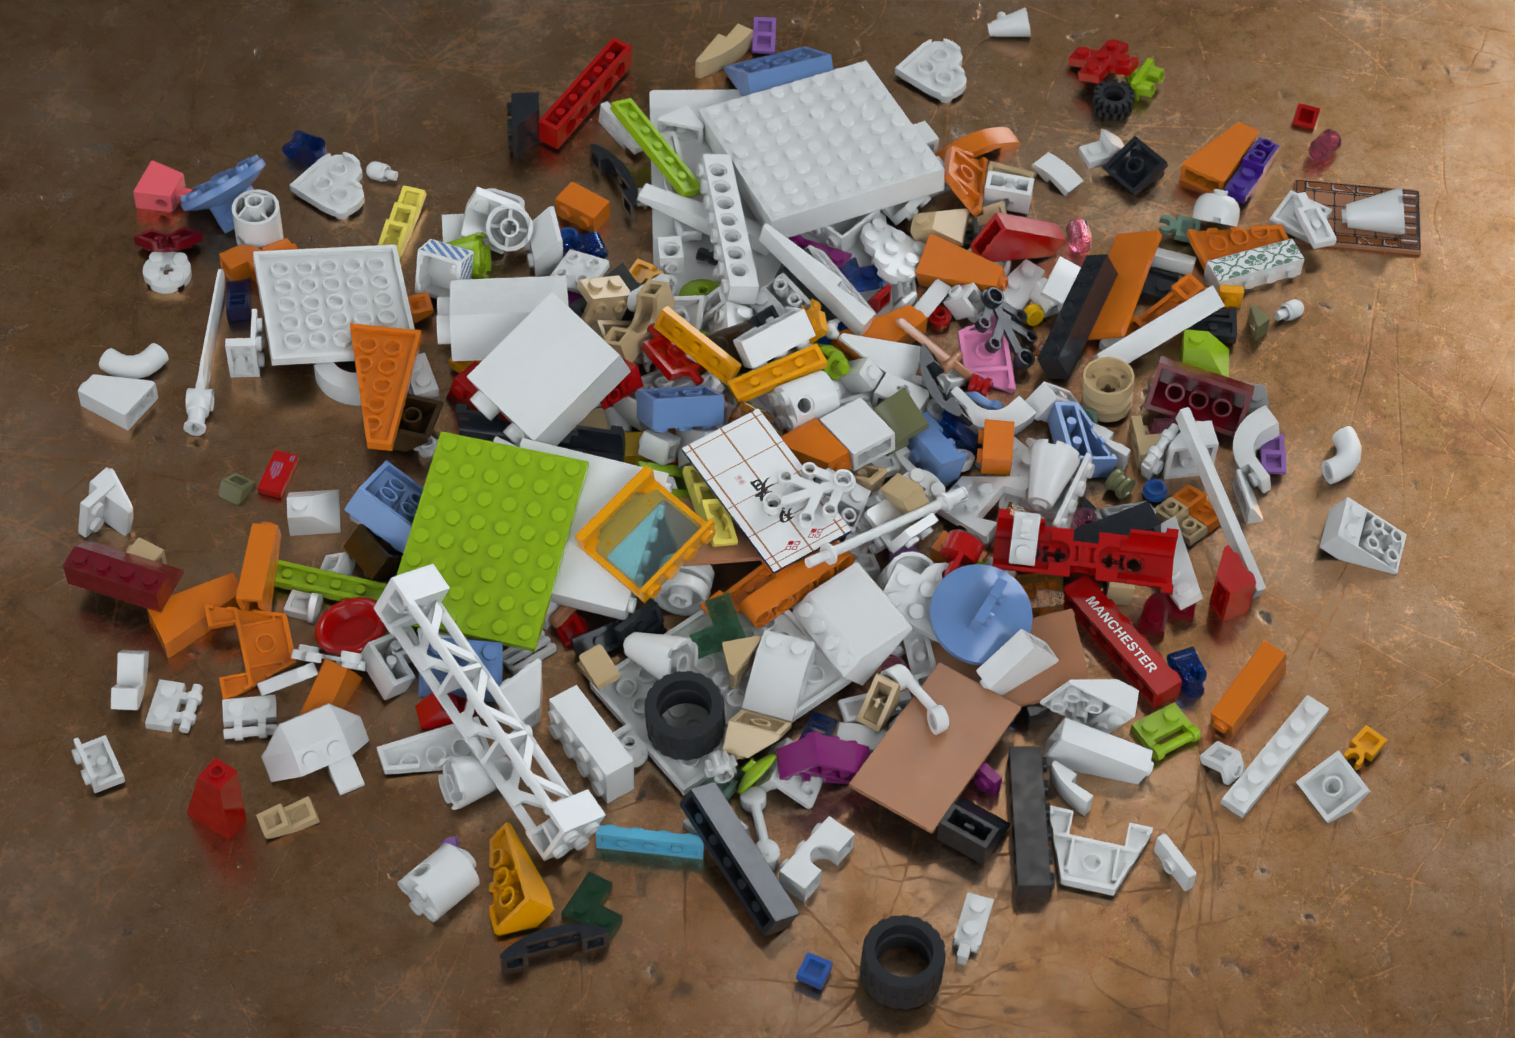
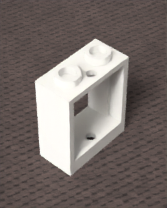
[809,210,880,252]

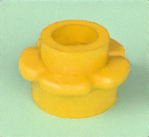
[1023,303,1044,326]

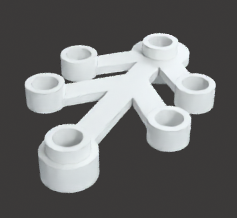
[762,462,856,528]
[291,644,366,671]

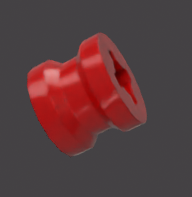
[967,373,993,398]

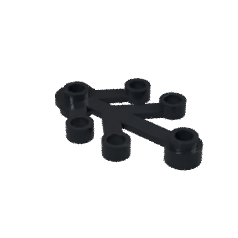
[975,287,1038,371]

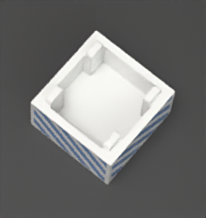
[415,239,474,299]

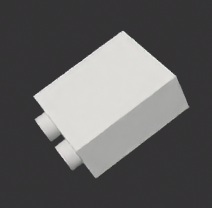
[437,276,568,361]
[467,292,631,447]

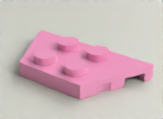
[957,315,1016,394]

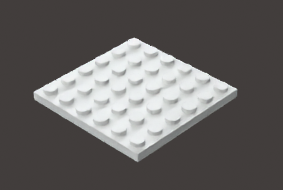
[253,245,419,366]

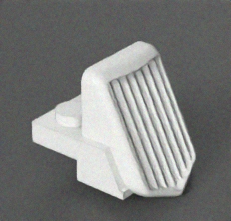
[78,467,134,538]

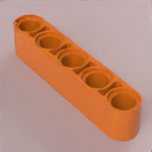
[739,539,855,628]

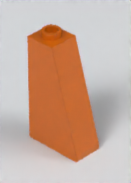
[1179,122,1259,193]
[915,234,1008,293]
[831,305,927,362]
[236,521,282,612]
[147,572,240,658]
[1210,640,1286,736]

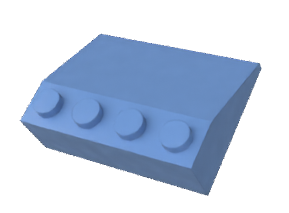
[723,46,834,97]
[344,460,423,553]

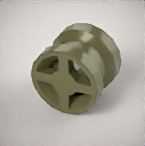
[1105,468,1136,500]

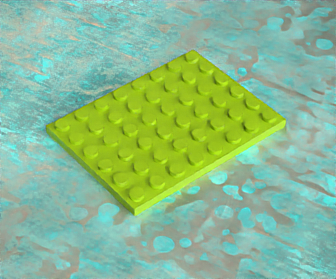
[397,431,589,652]

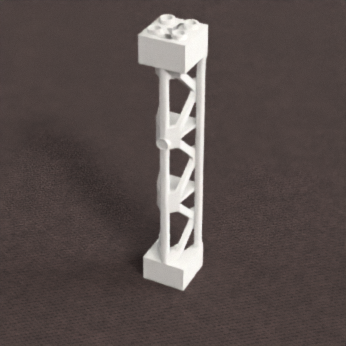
[374,564,606,861]

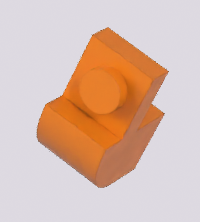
[219,245,262,286]

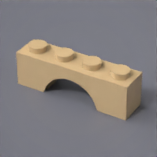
[603,279,676,363]

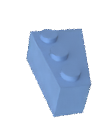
[1047,401,1118,478]

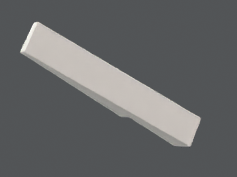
[637,183,769,256]
[759,223,875,336]
[1093,285,1225,364]

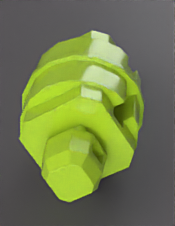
[812,343,850,380]

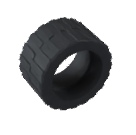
[644,671,726,761]
[860,915,946,1010]

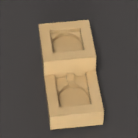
[256,796,320,839]

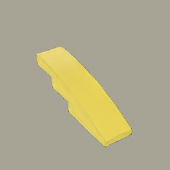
[378,185,427,260]
[682,465,738,547]

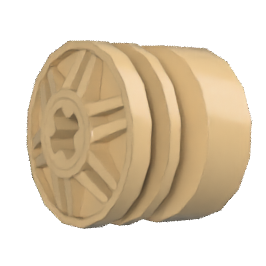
[1081,357,1135,422]

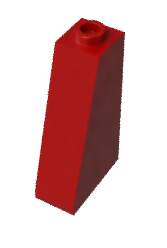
[970,212,1066,262]
[187,757,247,841]

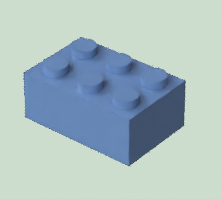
[637,385,724,433]
[418,638,503,702]

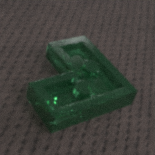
[689,592,746,659]
[561,871,623,941]

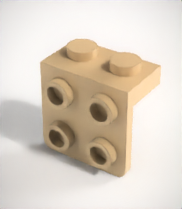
[576,275,631,327]

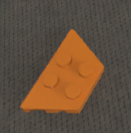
[944,145,988,217]

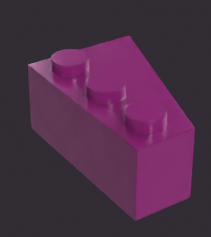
[776,732,870,784]

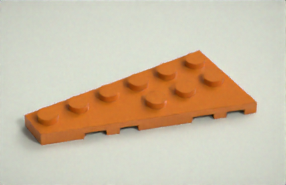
[350,323,422,451]

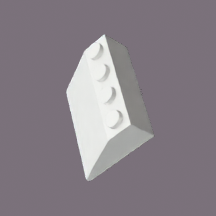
[792,562,913,686]

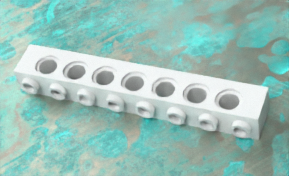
[697,154,759,304]

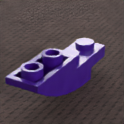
[1224,137,1280,204]

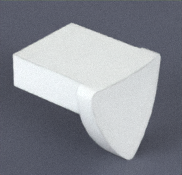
[283,589,323,623]

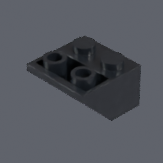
[507,92,540,159]
[937,798,1011,864]

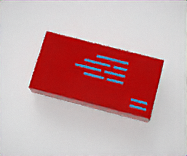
[257,450,299,499]

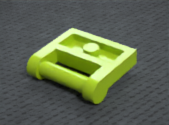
[1130,702,1201,761]

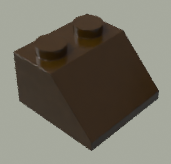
[393,393,444,452]
[343,524,403,582]

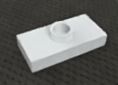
[1154,833,1196,891]

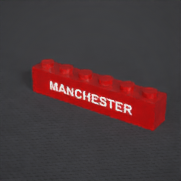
[1060,574,1182,710]

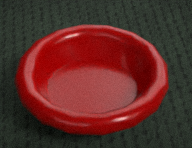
[314,597,388,656]

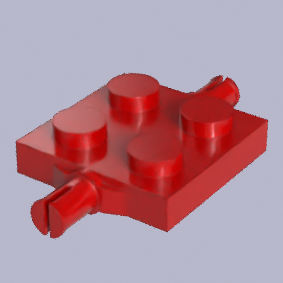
[641,323,706,386]

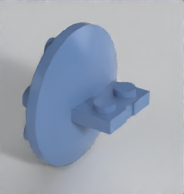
[180,154,266,233]
[929,564,1033,666]

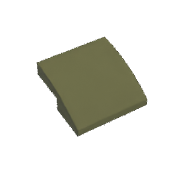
[873,388,929,456]

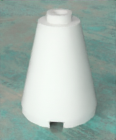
[1342,188,1405,235]
[1028,439,1081,512]
[623,632,698,680]
[438,756,513,810]

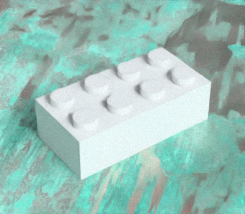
[548,685,634,804]

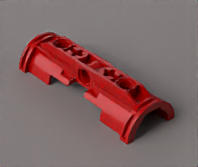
[992,509,1179,595]

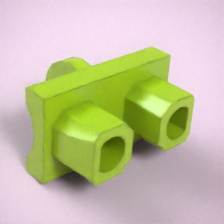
[1124,58,1165,101]

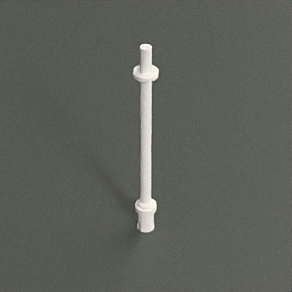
[805,486,969,568]

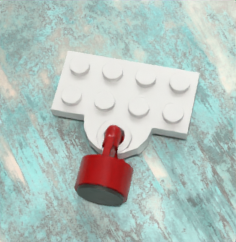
[883,529,984,643]

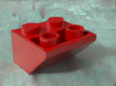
[1209,545,1256,622]

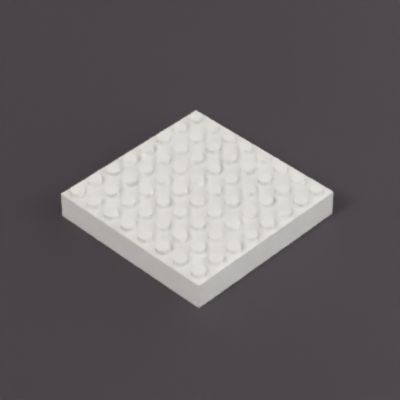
[698,61,945,238]

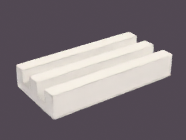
[502,630,557,676]

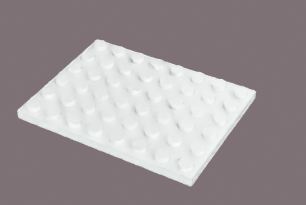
[590,609,851,796]

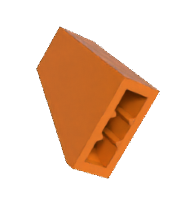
[781,417,851,473]
[300,659,362,715]

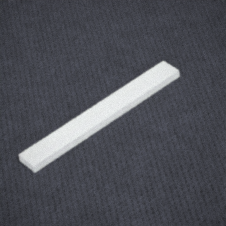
[1175,407,1266,599]

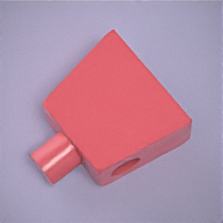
[133,160,194,212]

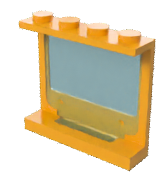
[575,465,715,603]

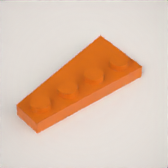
[1186,224,1289,272]

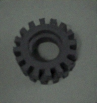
[1092,79,1135,121]

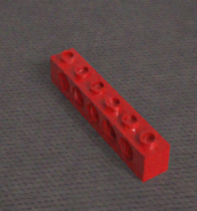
[538,37,632,149]

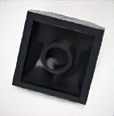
[1102,136,1168,196]

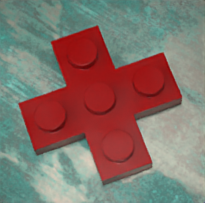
[1068,39,1139,84]

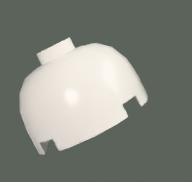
[1192,189,1240,227]
[485,204,533,252]

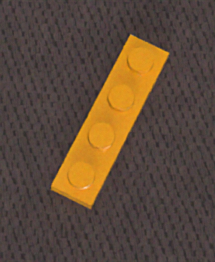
[653,306,742,386]
[727,343,828,405]

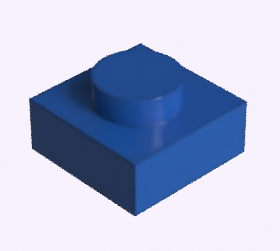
[796,952,833,990]

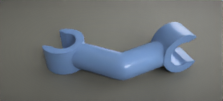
[951,389,1004,410]

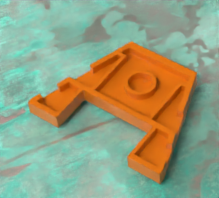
[204,604,297,700]

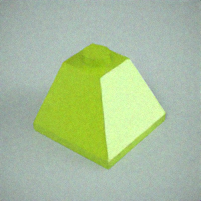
[1180,329,1229,377]

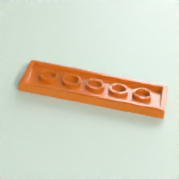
[1088,230,1162,340]

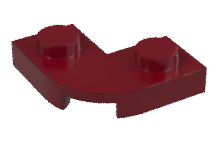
[134,226,202,252]
[1139,592,1196,638]

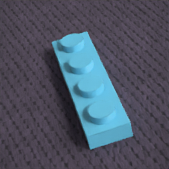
[596,824,705,859]

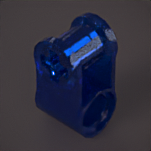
[282,130,328,166]
[563,231,609,259]
[1167,647,1207,698]

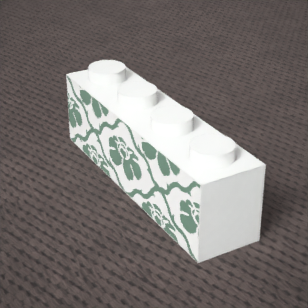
[1204,239,1304,290]

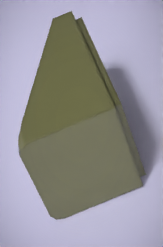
[1247,304,1270,341]
[218,473,256,505]

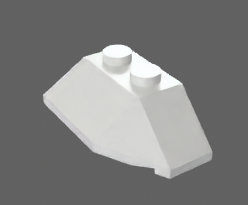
[261,703,369,782]

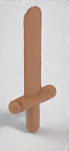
[896,318,973,381]

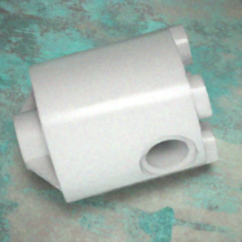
[232,189,284,249]
[768,370,841,432]
[398,843,480,922]

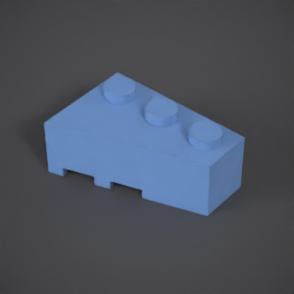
[906,412,968,487]

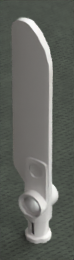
[183,269,225,436]

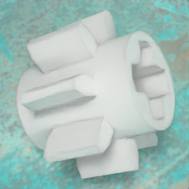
[704,750,738,783]

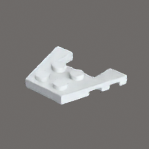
[937,476,1029,544]
[1049,806,1153,896]

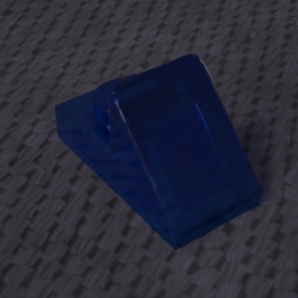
[839,257,884,292]

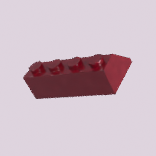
[1144,356,1255,437]
[63,541,184,613]

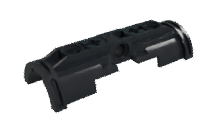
[455,403,626,462]

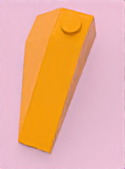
[489,822,554,935]

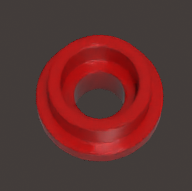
[928,306,952,329]

